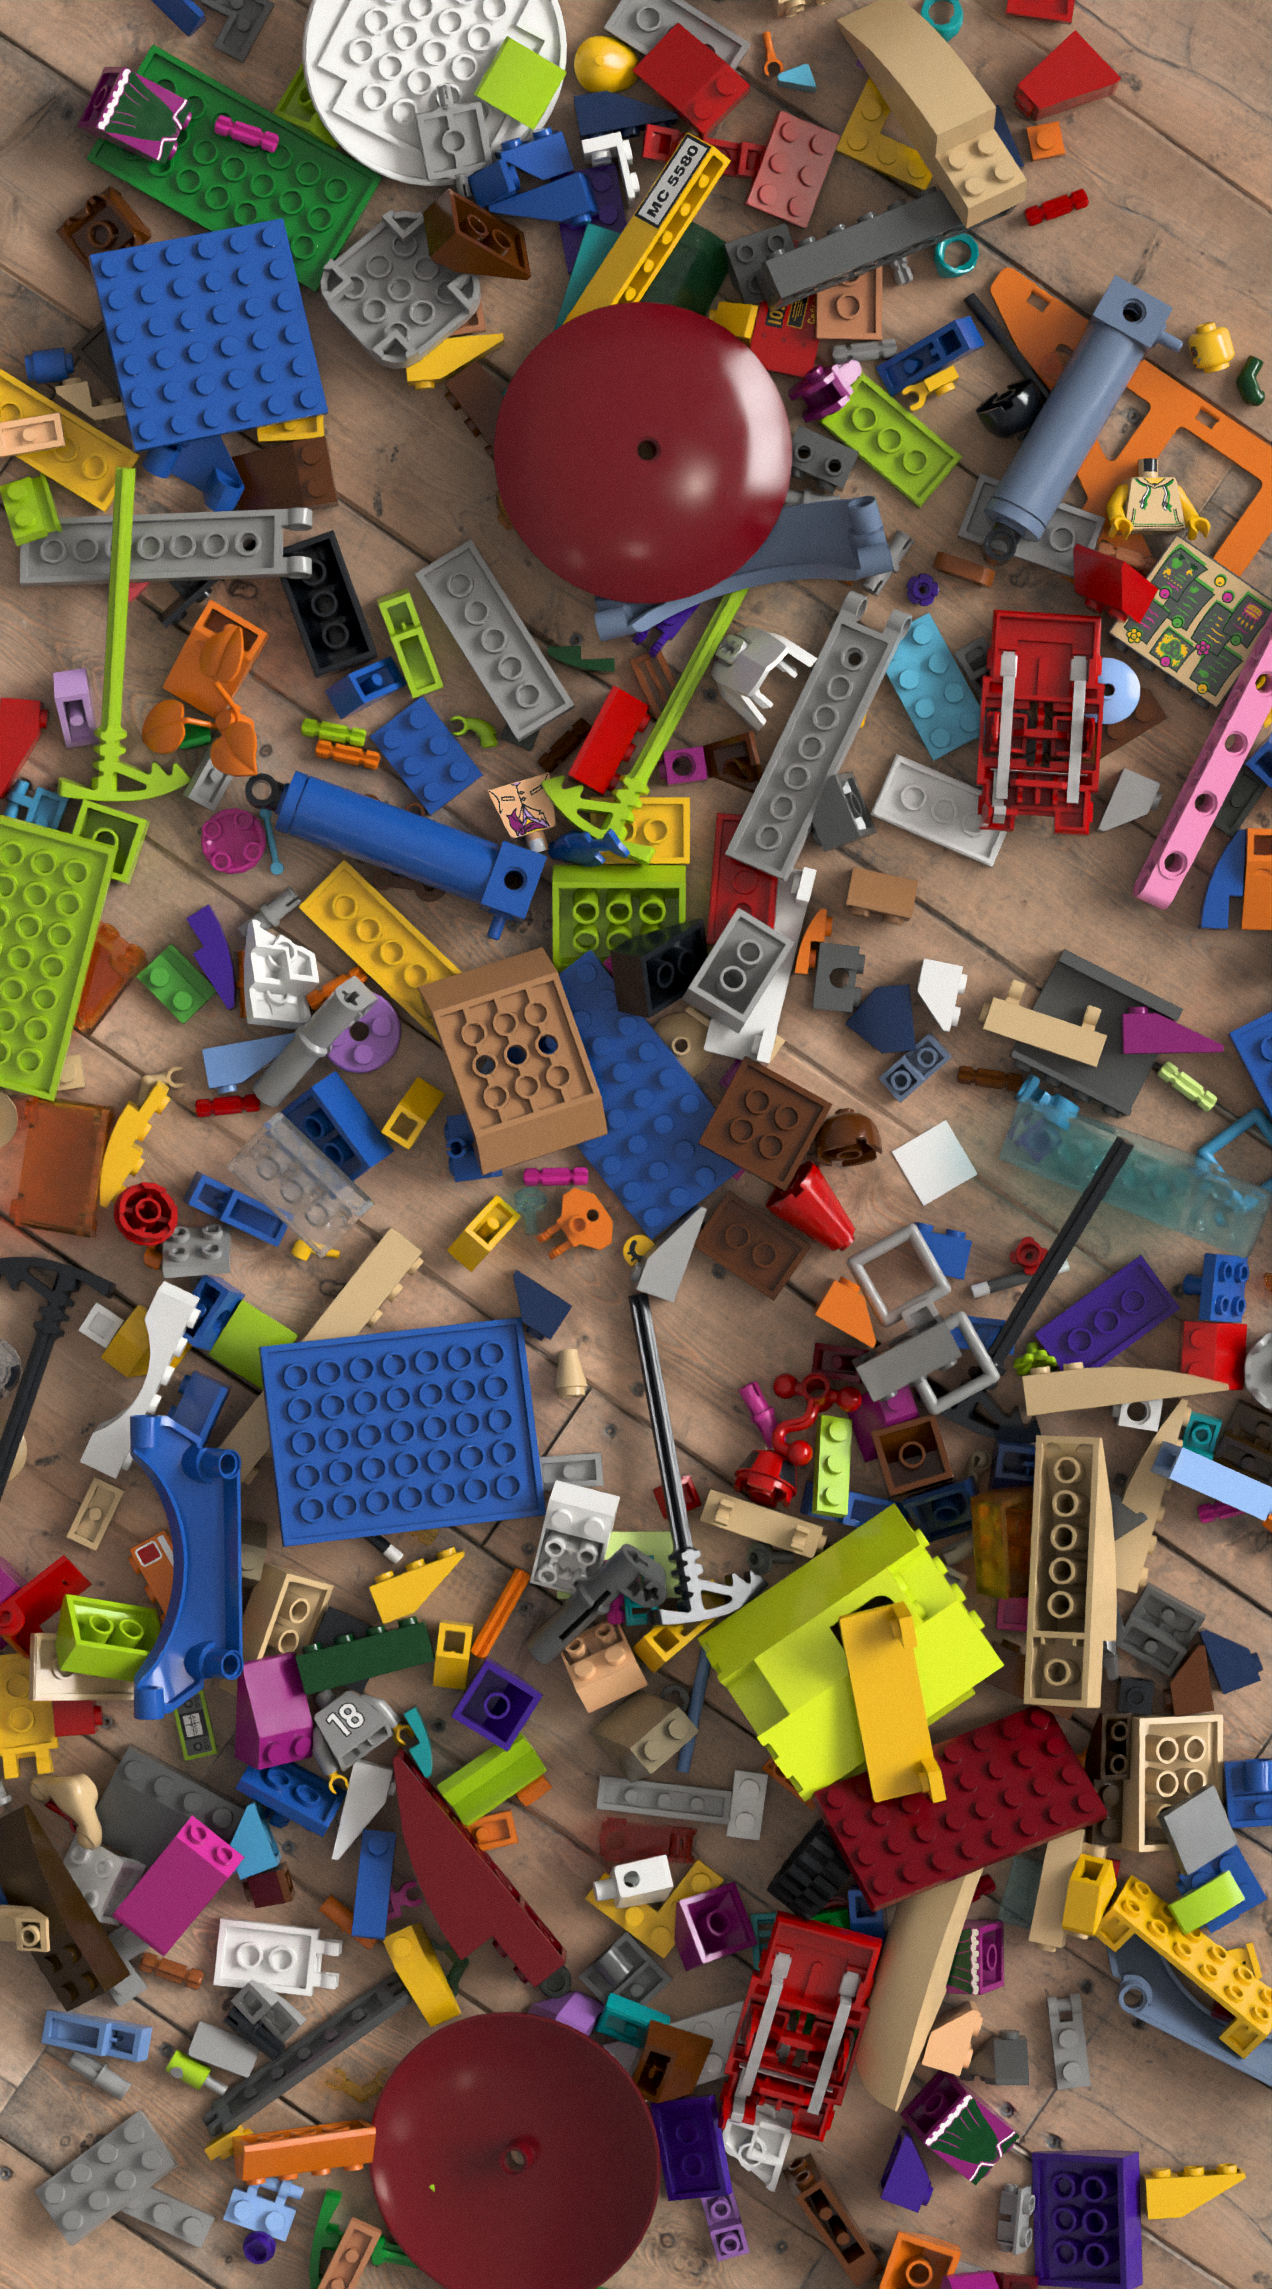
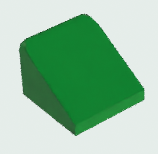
[179,719,213,751]

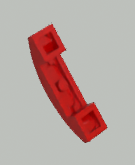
[641,124,764,179]

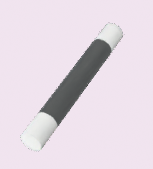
[971,1259,1070,1298]

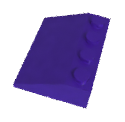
[1032,2150,1143,2289]

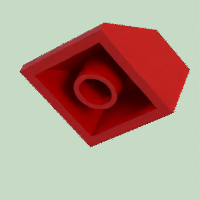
[1073,543,1158,624]
[1177,1320,1247,1390]

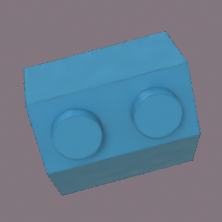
[230,1799,282,1880]

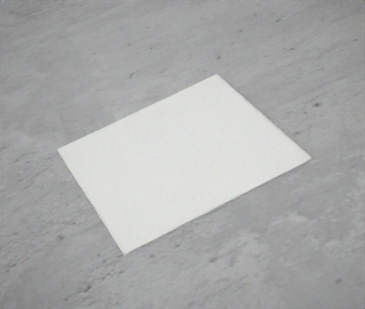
[892,1120,977,1206]

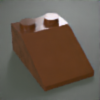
[423,188,531,280]
[231,436,339,511]

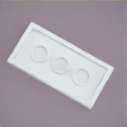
[870,754,1007,868]

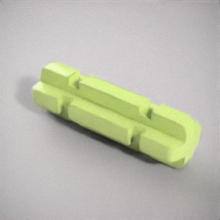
[1158,1061,1217,1111]

